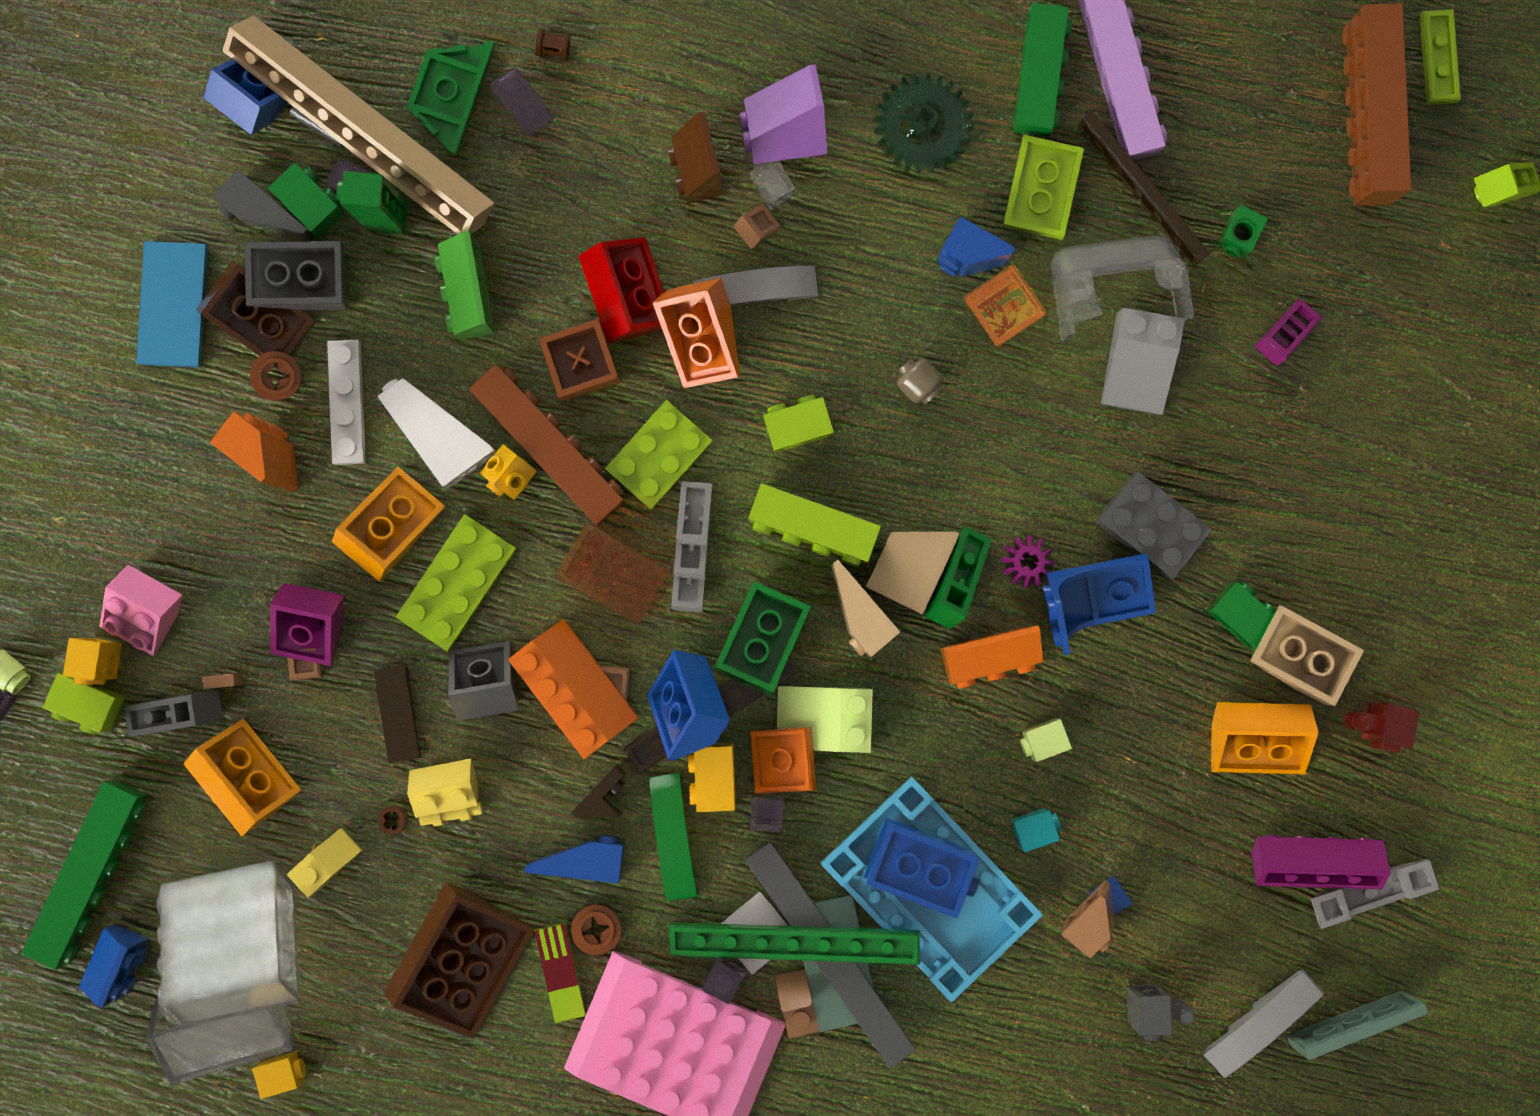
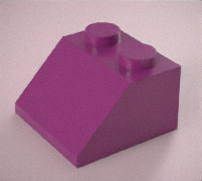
[270,583,344,666]

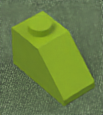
[1474,162,1540,207]

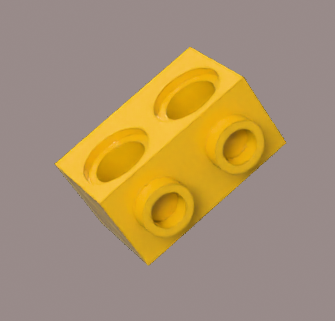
[63,638,123,686]

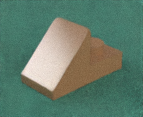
[775,968,819,1039]

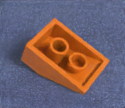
[653,278,740,388]

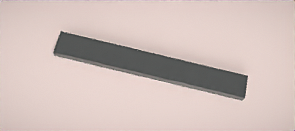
[745,841,916,1068]

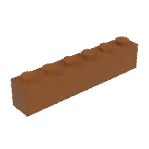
[469,364,625,527]

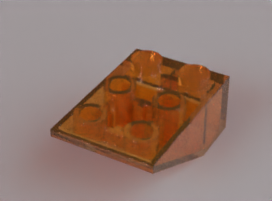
[555,522,670,625]

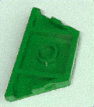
[407,41,496,157]

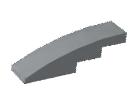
[671,481,712,612]
[1203,969,1324,1078]

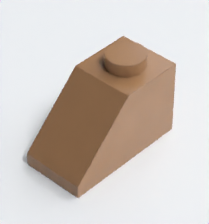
[1061,880,1115,959]

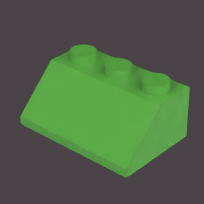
[435,231,495,340]

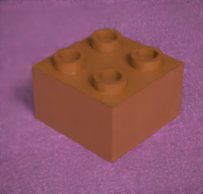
[539,319,621,402]

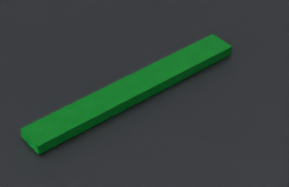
[669,922,921,965]

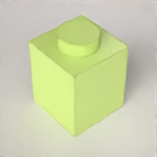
[1020,718,1072,762]

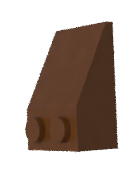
[667,111,723,204]
[196,260,315,369]

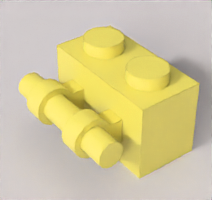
[407,758,483,827]

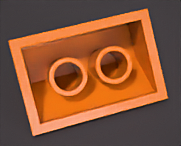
[940,625,1043,689]

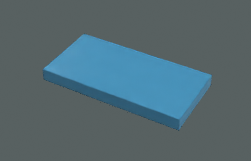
[136,241,209,368]

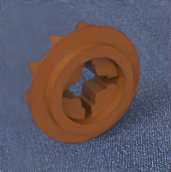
[250,350,301,400]
[571,905,621,955]

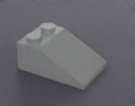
[1101,308,1185,415]

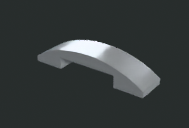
[693,266,818,306]
[1310,859,1440,929]

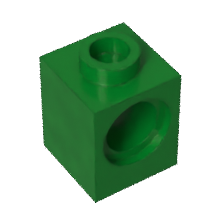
[1217,205,1268,258]

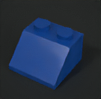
[203,59,288,135]
[936,216,1015,277]

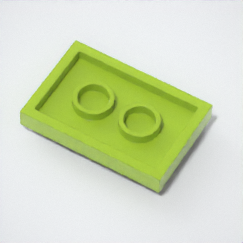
[1002,135,1084,240]
[605,400,713,510]

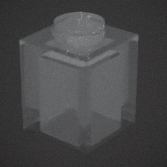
[750,161,796,211]

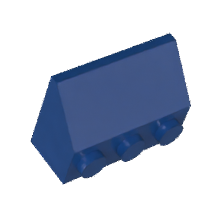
[647,650,730,761]

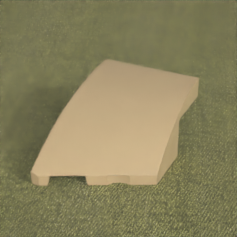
[865,531,960,614]

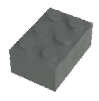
[1093,471,1212,580]

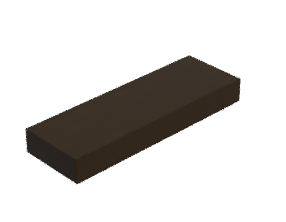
[374,666,421,763]

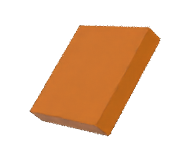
[750,727,817,794]

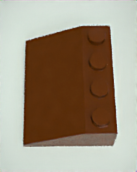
[384,881,535,1039]

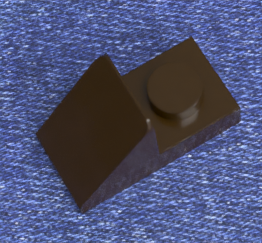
[571,765,626,817]

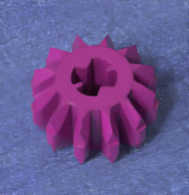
[1001,535,1055,588]

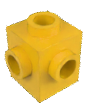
[480,444,537,500]

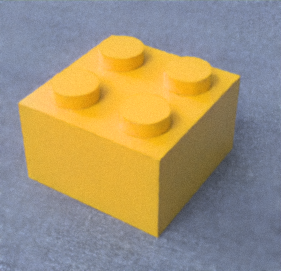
[688,743,736,812]

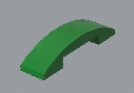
[649,773,697,901]

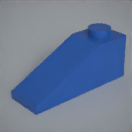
[524,834,625,883]

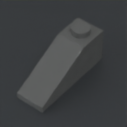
[213,169,314,240]
[124,690,223,737]

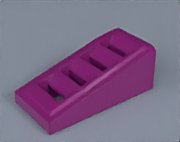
[1255,297,1323,366]

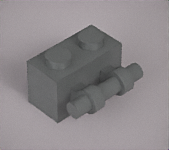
[1126,984,1194,1041]

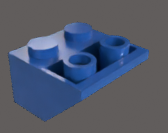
[79,924,149,1008]

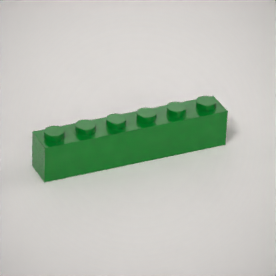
[21,779,147,970]

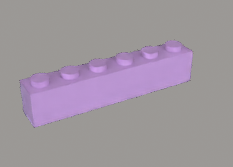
[1078,0,1167,161]

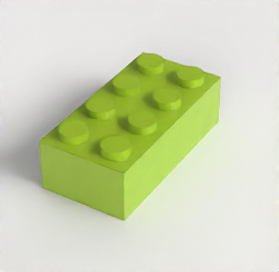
[748,483,881,568]

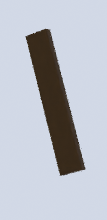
[1078,110,1210,266]
[623,660,797,774]

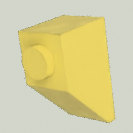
[287,828,363,898]

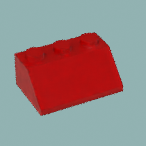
[578,237,664,343]

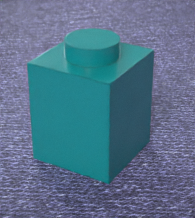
[1010,808,1062,853]

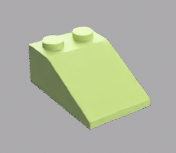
[777,686,873,753]

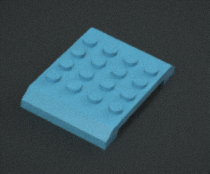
[820,776,1043,1003]

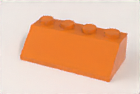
[209,411,299,492]
[508,619,639,759]

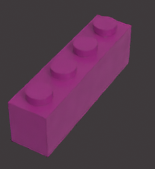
[1251,835,1391,889]

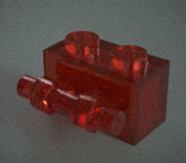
[1343,702,1420,753]

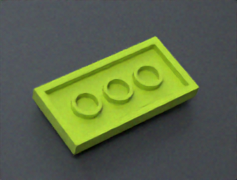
[396,514,518,652]

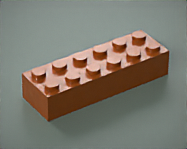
[1342,3,1411,206]

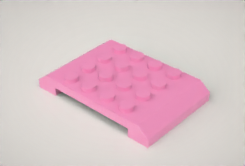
[564,950,786,1116]

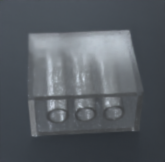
[157,860,300,1027]

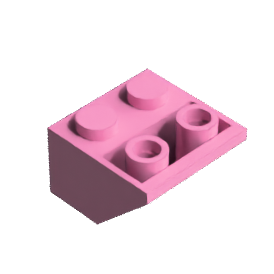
[100,565,182,656]

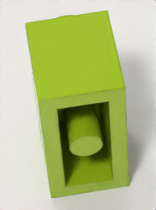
[763,394,834,454]
[42,673,125,735]

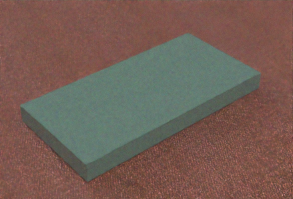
[803,894,874,1032]
[1287,990,1429,1060]

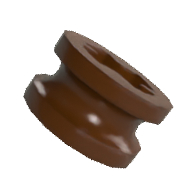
[377,805,409,835]

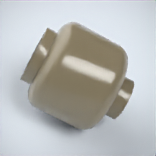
[897,358,943,404]

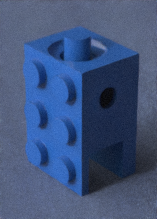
[863,818,980,919]

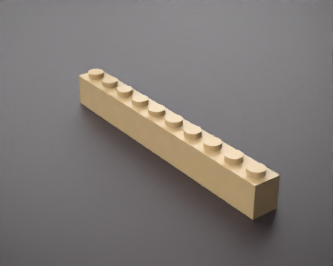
[223,15,494,234]

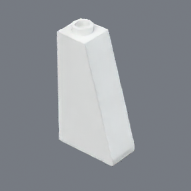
[377,378,497,489]

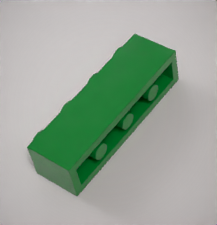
[1012,3,1072,137]
[337,171,408,235]

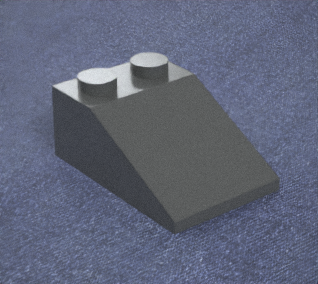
[245,241,347,311]

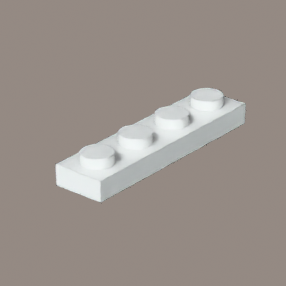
[327,340,366,465]

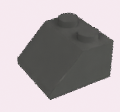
[448,640,519,721]

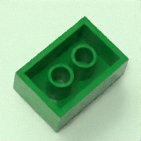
[715,581,811,697]

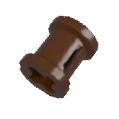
[535,28,571,61]

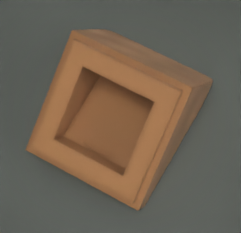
[734,203,781,249]

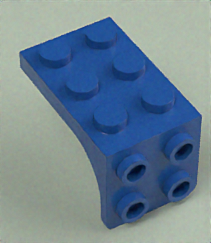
[1043,554,1156,655]

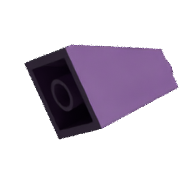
[740,64,827,164]

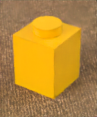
[252,1051,306,1099]

